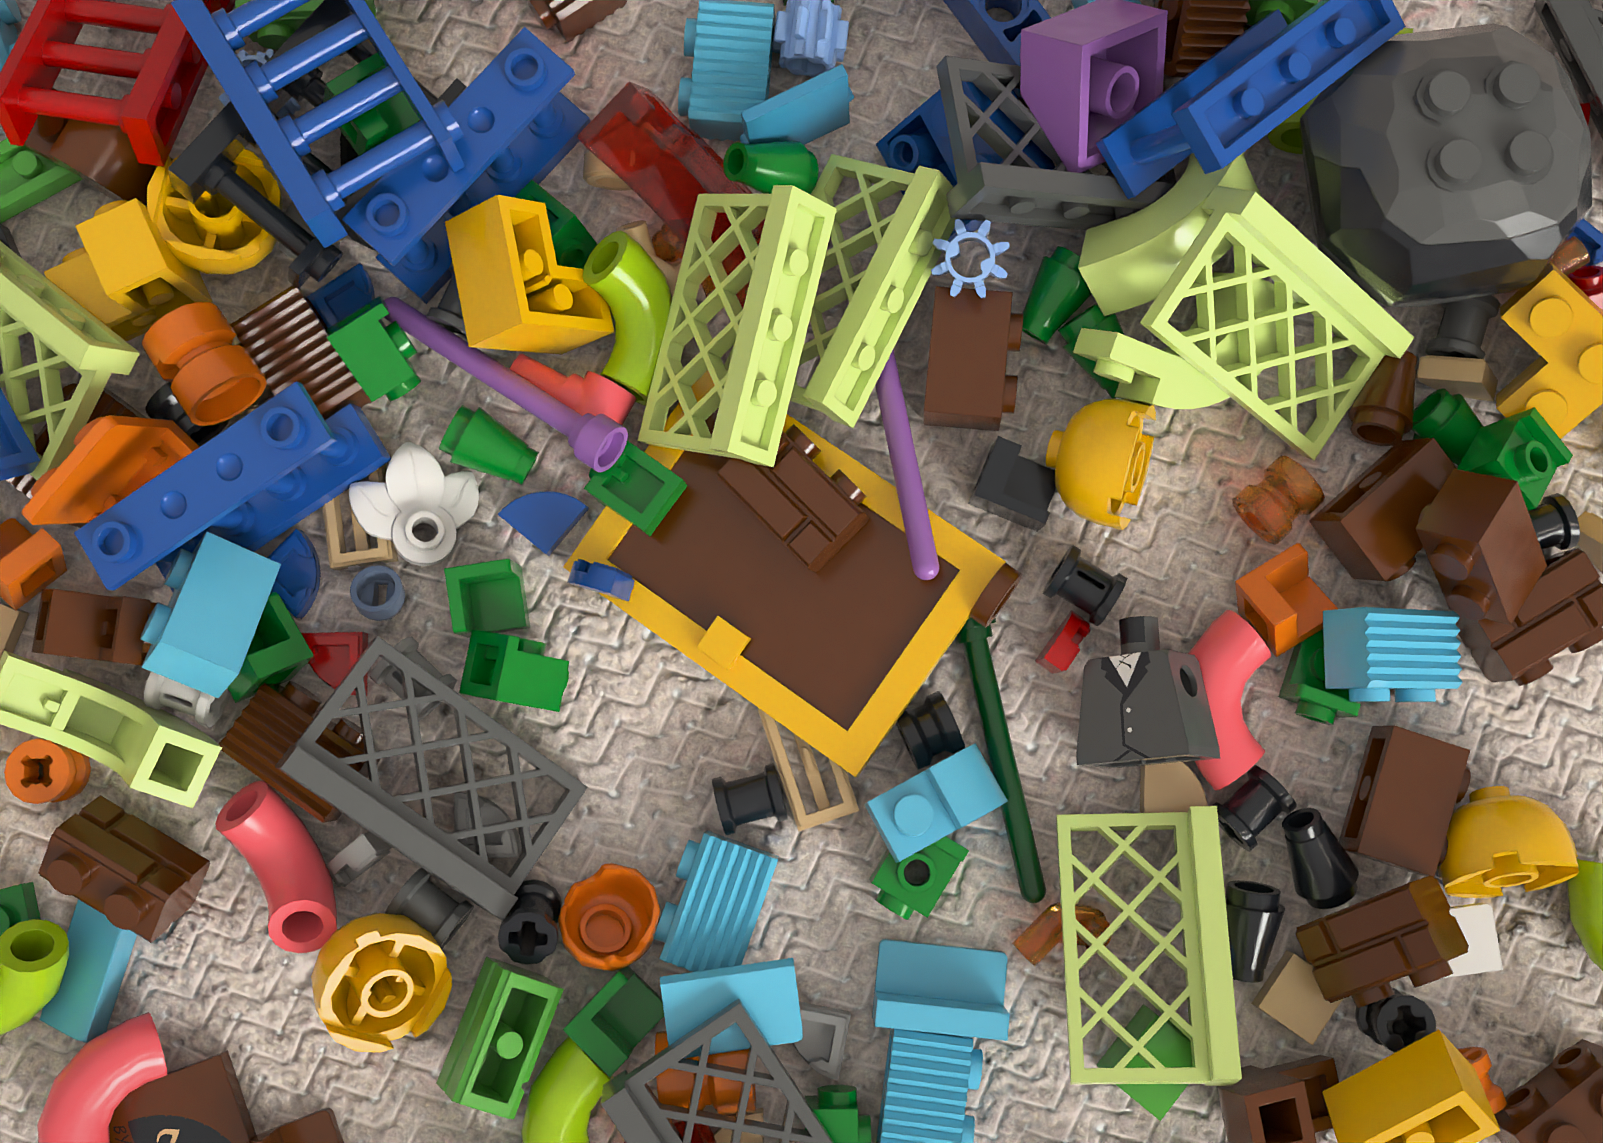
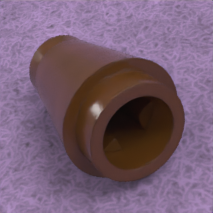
[1348,350,1418,446]

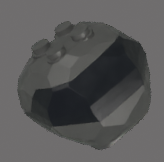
[1300,23,1592,307]

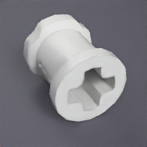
[144,672,230,728]

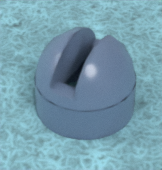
[350,565,405,621]

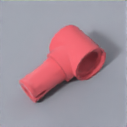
[510,354,637,425]

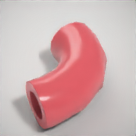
[1188,610,1271,791]
[215,780,337,953]
[37,1012,167,1143]

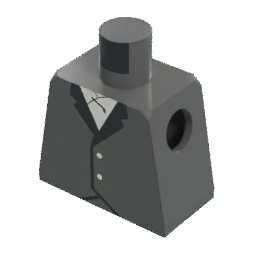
[1076,616,1220,769]

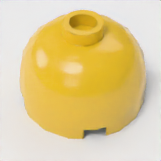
[147,145,283,275]
[1045,398,1156,530]
[1437,786,1579,898]
[311,913,452,1053]

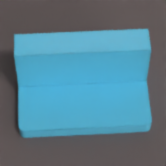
[872,939,1010,1041]

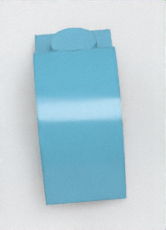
[864,743,1008,863]

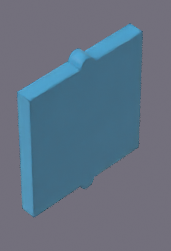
[739,64,854,145]

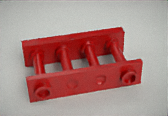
[0,0,235,167]

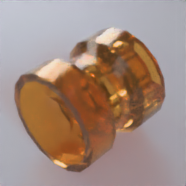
[1232,455,1325,545]

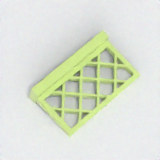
[724,154,956,428]
[637,185,837,467]
[1140,185,1415,460]
[0,241,140,480]
[1056,806,1242,1086]

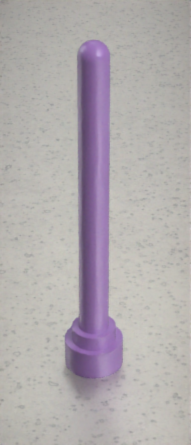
[384,297,628,472]
[847,303,939,580]

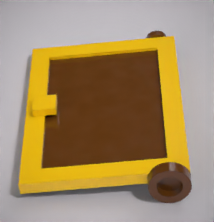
[563,370,1023,778]

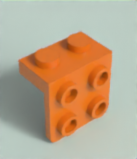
[21,415,199,525]

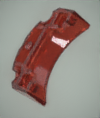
[577,81,765,309]

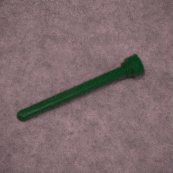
[955,617,1046,903]

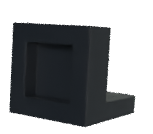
[968,436,1056,532]

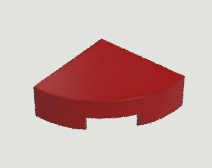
[1035,610,1091,674]
[301,632,368,696]

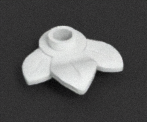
[349,442,479,566]

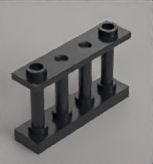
[168,0,467,290]

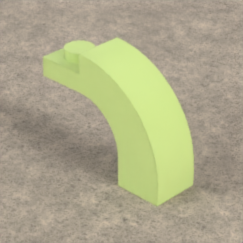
[1078,152,1261,316]
[1073,272,1297,409]
[0,650,222,808]

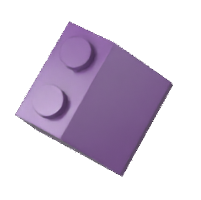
[1020,0,1168,173]

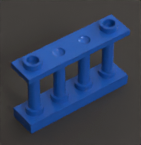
[171,0,465,248]
[1096,0,1406,199]
[342,27,593,304]
[74,381,391,592]

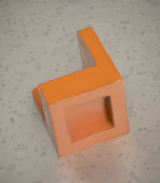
[0,518,67,611]
[1235,543,1338,657]

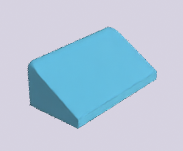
[39,899,137,1043]
[660,958,803,1058]

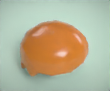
[558,863,660,971]

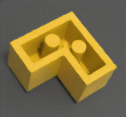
[445,195,614,355]
[44,198,213,342]
[1496,261,1603,439]
[1322,1029,1500,1143]

